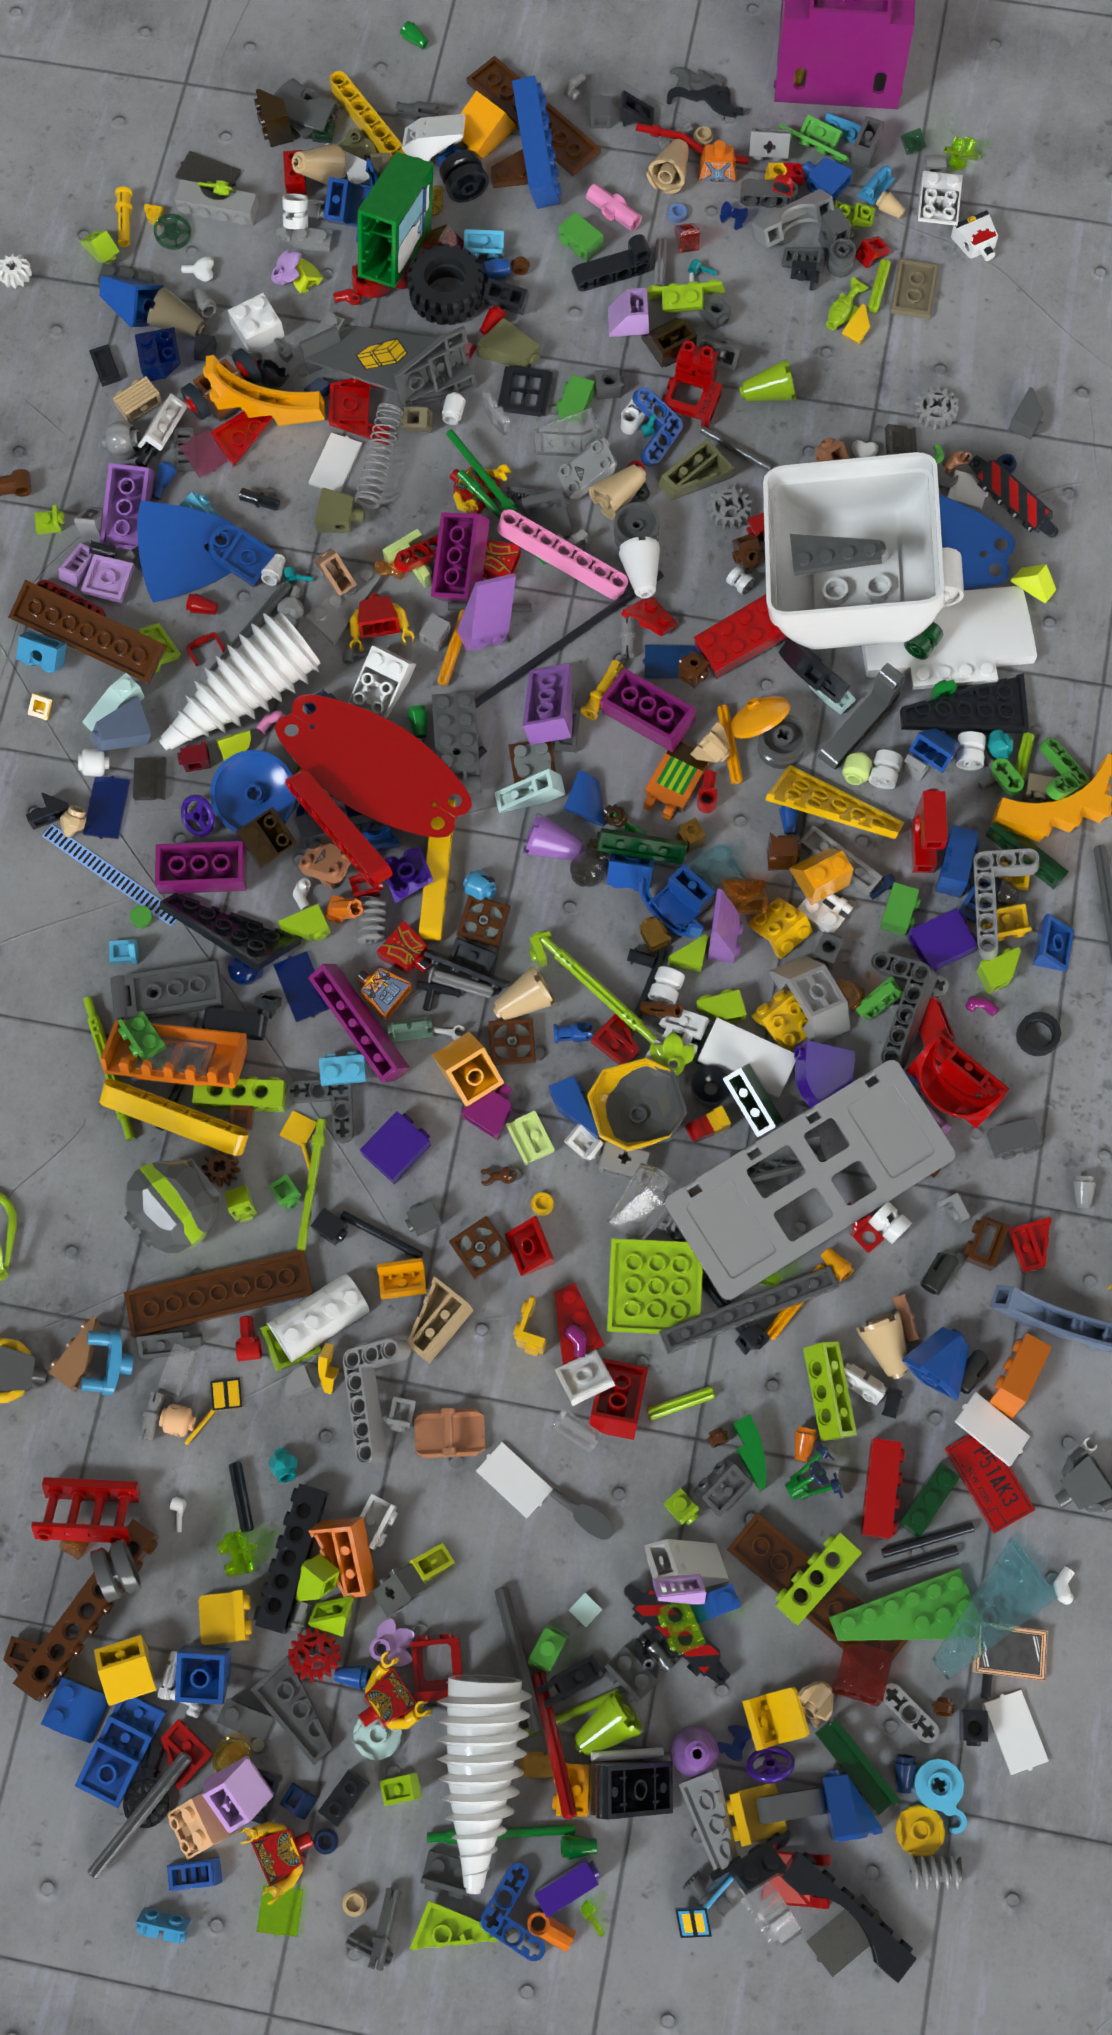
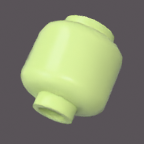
[842,752,873,785]

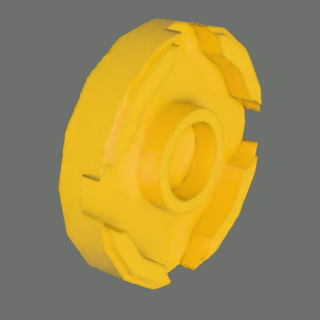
[895,1804,945,1857]

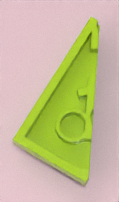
[410,1899,509,1950]

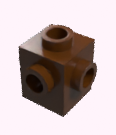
[732,534,764,569]
[678,651,709,689]

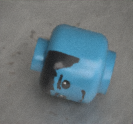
[463,870,497,900]

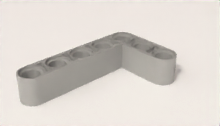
[974,848,1039,960]
[343,1339,411,1464]

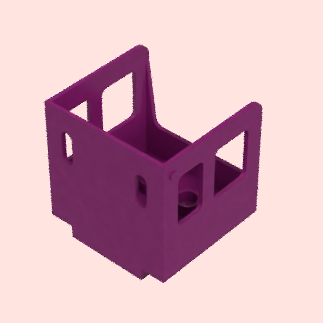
[774,0,915,109]

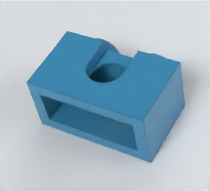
[16,630,67,673]

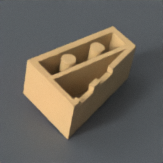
[408,1276,474,1364]

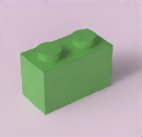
[558,212,604,262]
[556,375,595,426]
[879,882,921,936]

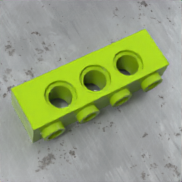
[192,1076,287,1112]
[803,1341,857,1441]
[774,1533,862,1626]

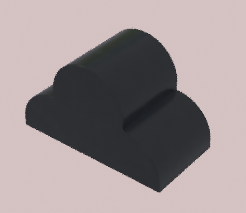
[590,1760,673,1820]

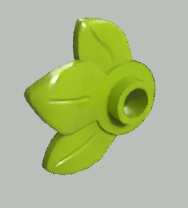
[196,180,236,196]
[650,1032,695,1076]

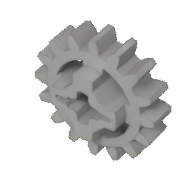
[914,386,959,430]
[707,485,752,529]

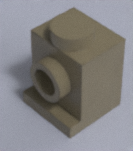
[401,407,433,433]
[1023,773,1055,802]

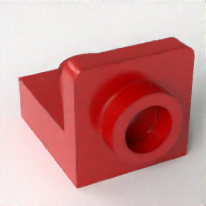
[855,236,891,268]

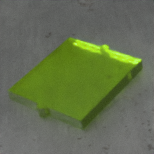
[257,1885,304,1937]

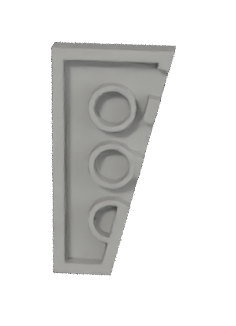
[306,564,382,646]
[678,1768,738,1870]

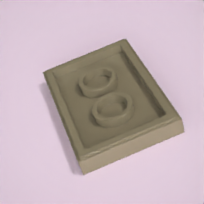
[890,259,939,319]

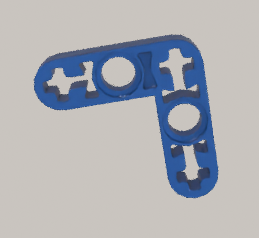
[632,387,683,466]
[479,1863,545,1961]

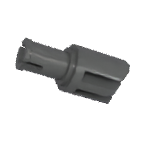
[395,101,439,121]

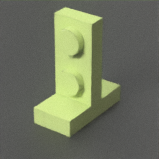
[383,529,432,588]

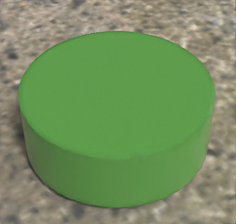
[130,906,153,929]

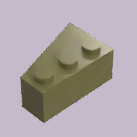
[658,439,735,500]

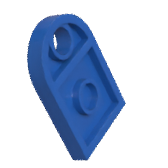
[208,525,276,587]

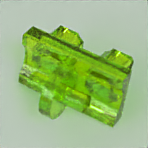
[944,136,980,171]
[216,1531,258,1576]

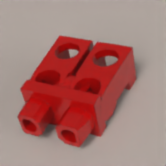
[675,340,718,389]

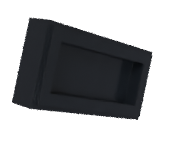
[89,344,121,387]

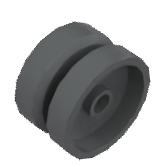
[614,502,660,550]
[757,714,807,769]
[90,1539,142,1603]

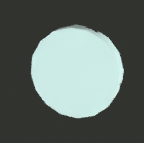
[353,1719,402,1760]

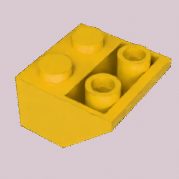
[94,1635,156,1706]

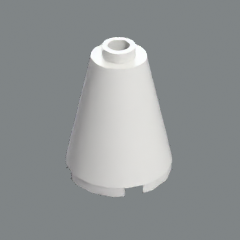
[619,537,660,599]

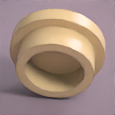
[693,126,713,146]
[342,1890,367,1917]

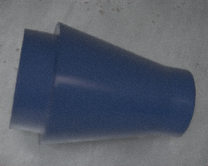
[893,1754,918,1794]

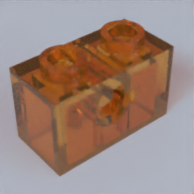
[720,880,769,914]

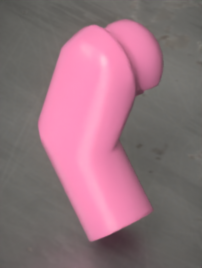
[256,710,286,735]

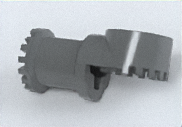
[682,1871,733,1917]

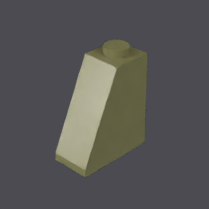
[477,318,540,368]

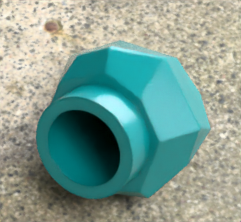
[987,730,1013,760]
[268,1448,298,1483]

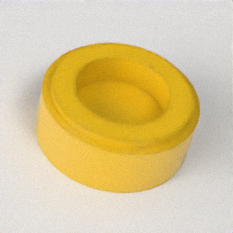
[531,1192,554,1216]

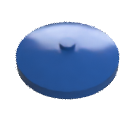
[210,750,297,832]

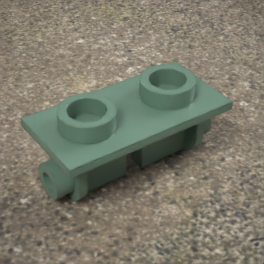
[387,1016,434,1043]

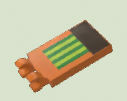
[643,741,710,821]

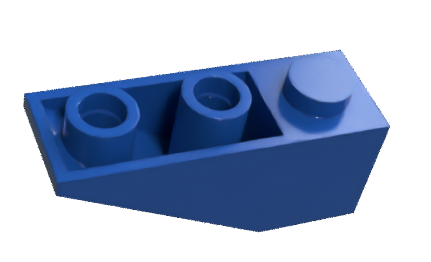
[549,1076,601,1140]

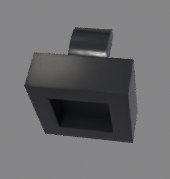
[254,993,282,1019]

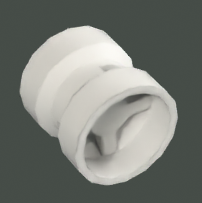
[726,565,755,595]

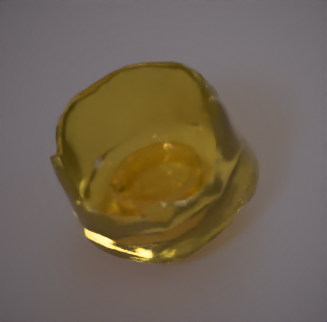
[212,1737,252,1773]

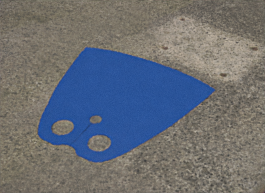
[939,494,1015,591]
[137,501,233,603]

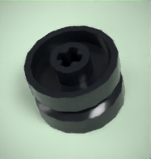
[439,150,489,203]

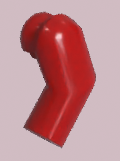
[333,288,362,305]

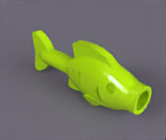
[826,276,869,330]

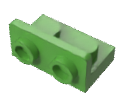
[856,977,903,1021]
[117,1011,166,1061]

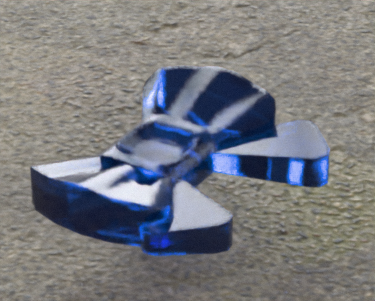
[720,201,748,230]
[717,1725,752,1761]

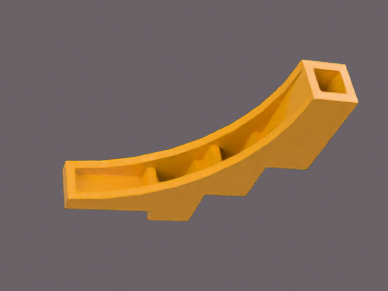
[203,355,325,426]
[991,753,1112,842]

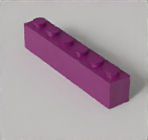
[308,964,410,1082]

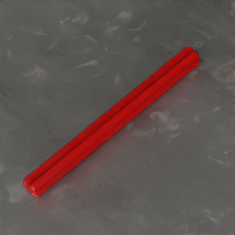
[532,1672,577,1819]

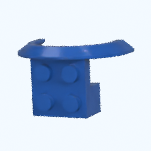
[324,158,379,243]
[637,864,716,939]

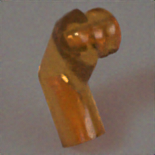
[374,560,405,580]

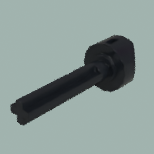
[702,1276,770,1355]

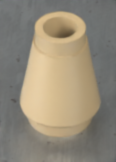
[876,191,906,219]

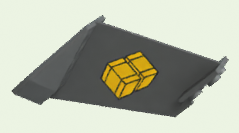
[299,325,477,407]

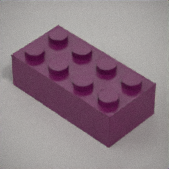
[431,512,490,603]
[600,668,696,752]
[155,841,247,894]

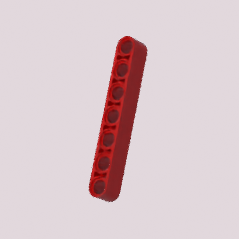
[285,768,393,887]

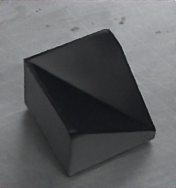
[194,334,217,361]

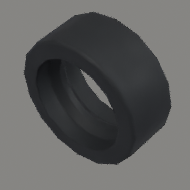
[1016,1012,1062,1057]

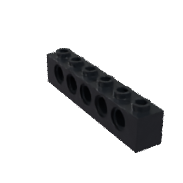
[253,1483,329,1634]

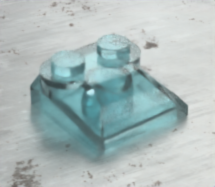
[687,844,747,901]

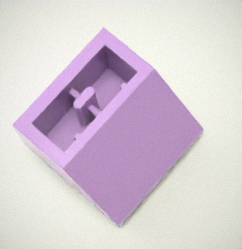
[608,288,649,337]
[202,1755,274,1833]

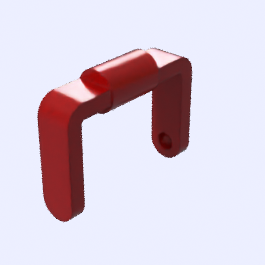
[186,632,225,667]

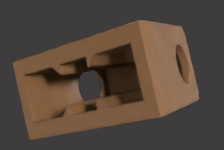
[313,548,357,596]

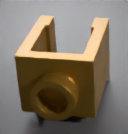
[676,817,706,854]
[639,917,671,954]
[519,1751,553,1778]

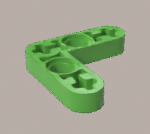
[1040,737,1090,800]

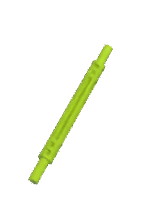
[540,936,658,1044]
[83,996,135,1141]

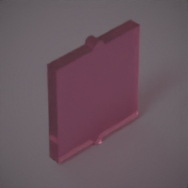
[180,430,228,478]

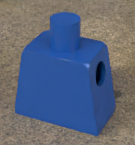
[803,158,853,202]
[909,728,960,773]

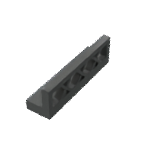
[730,1131,827,1183]

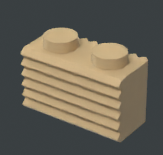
[112,376,162,423]

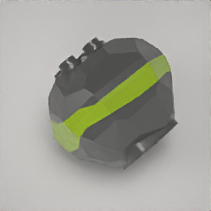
[124,1159,221,1253]

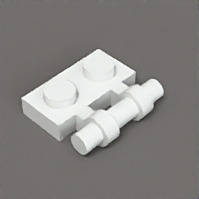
[797,894,854,933]
[655,1009,710,1053]

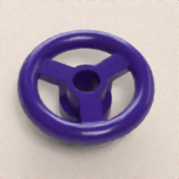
[181,794,215,837]
[746,1746,795,1784]

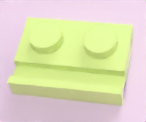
[506,1110,555,1166]

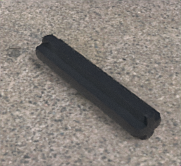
[229,1462,254,1533]

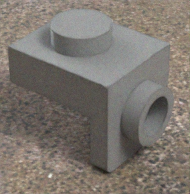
[386,1397,417,1432]

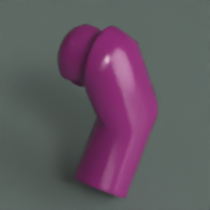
[965,996,1000,1017]
[564,1324,587,1357]

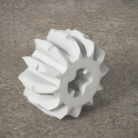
[0,253,32,289]

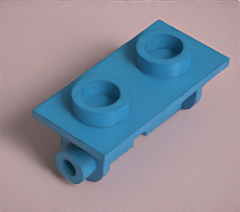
[824,112,862,143]
[857,165,896,206]
[136,1908,191,1944]

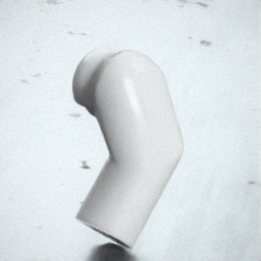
[293,878,311,911]
[1053,1566,1075,1605]
[170,1688,203,1718]

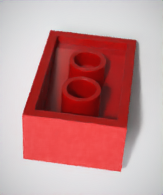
[588,1358,649,1440]

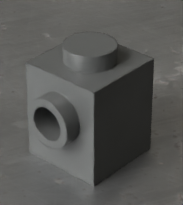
[405,1200,442,1237]

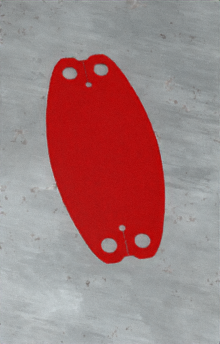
[275,694,472,838]

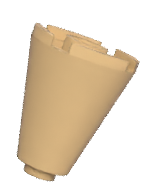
[647,139,689,194]
[292,144,347,185]
[588,465,646,520]
[493,965,556,1020]
[856,1311,909,1379]

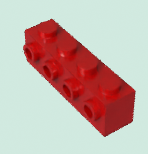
[860,1438,905,1540]

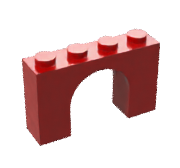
[911,788,947,873]

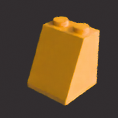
[457,91,517,159]
[789,848,853,905]
[432,1032,504,1107]

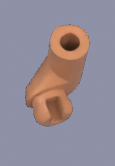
[943,451,972,474]

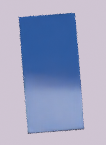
[75,1696,167,1808]

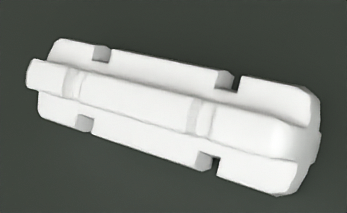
[158,1651,178,1700]

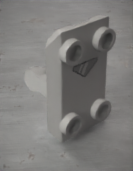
[557,437,617,499]

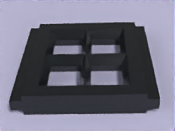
[497,365,553,417]

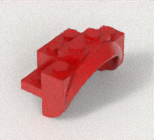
[906,1031,1010,1129]

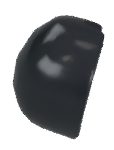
[258,359,290,388]

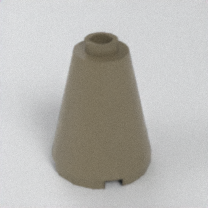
[147,287,206,337]

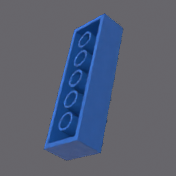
[512,75,562,209]

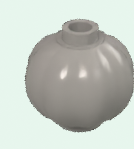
[102,420,142,460]

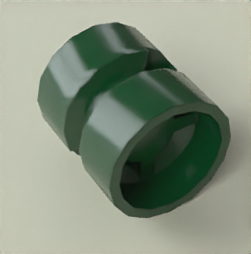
[904,622,944,660]

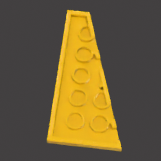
[765,765,905,839]

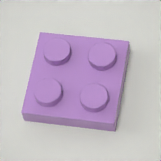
[81,554,135,603]

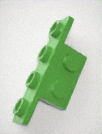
[778,115,851,164]

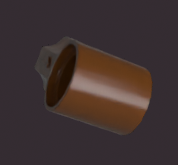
[0,469,32,497]

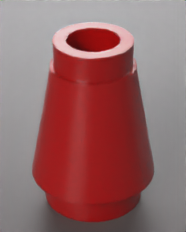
[479,305,507,336]
[186,593,218,615]

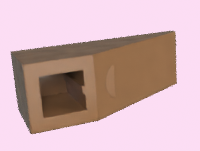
[49,1316,100,1392]

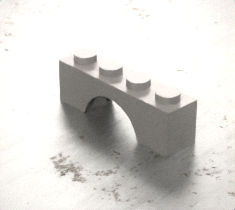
[174,179,259,226]
[752,189,835,248]

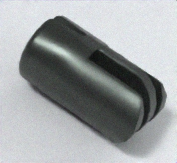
[920,1252,959,1295]
[960,1350,991,1394]

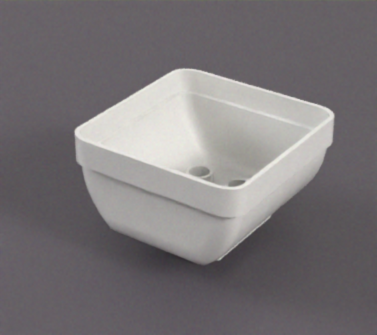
[763,452,964,649]

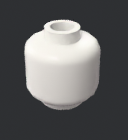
[78,748,109,777]

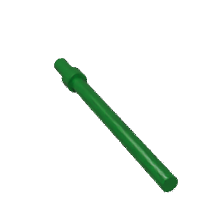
[446,429,520,514]
[457,469,547,565]
[427,1824,575,1844]

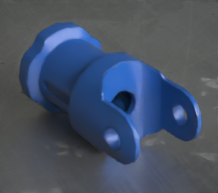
[553,1022,593,1043]

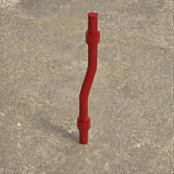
[636,123,750,165]

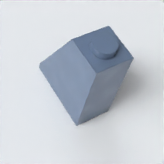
[91,697,151,751]

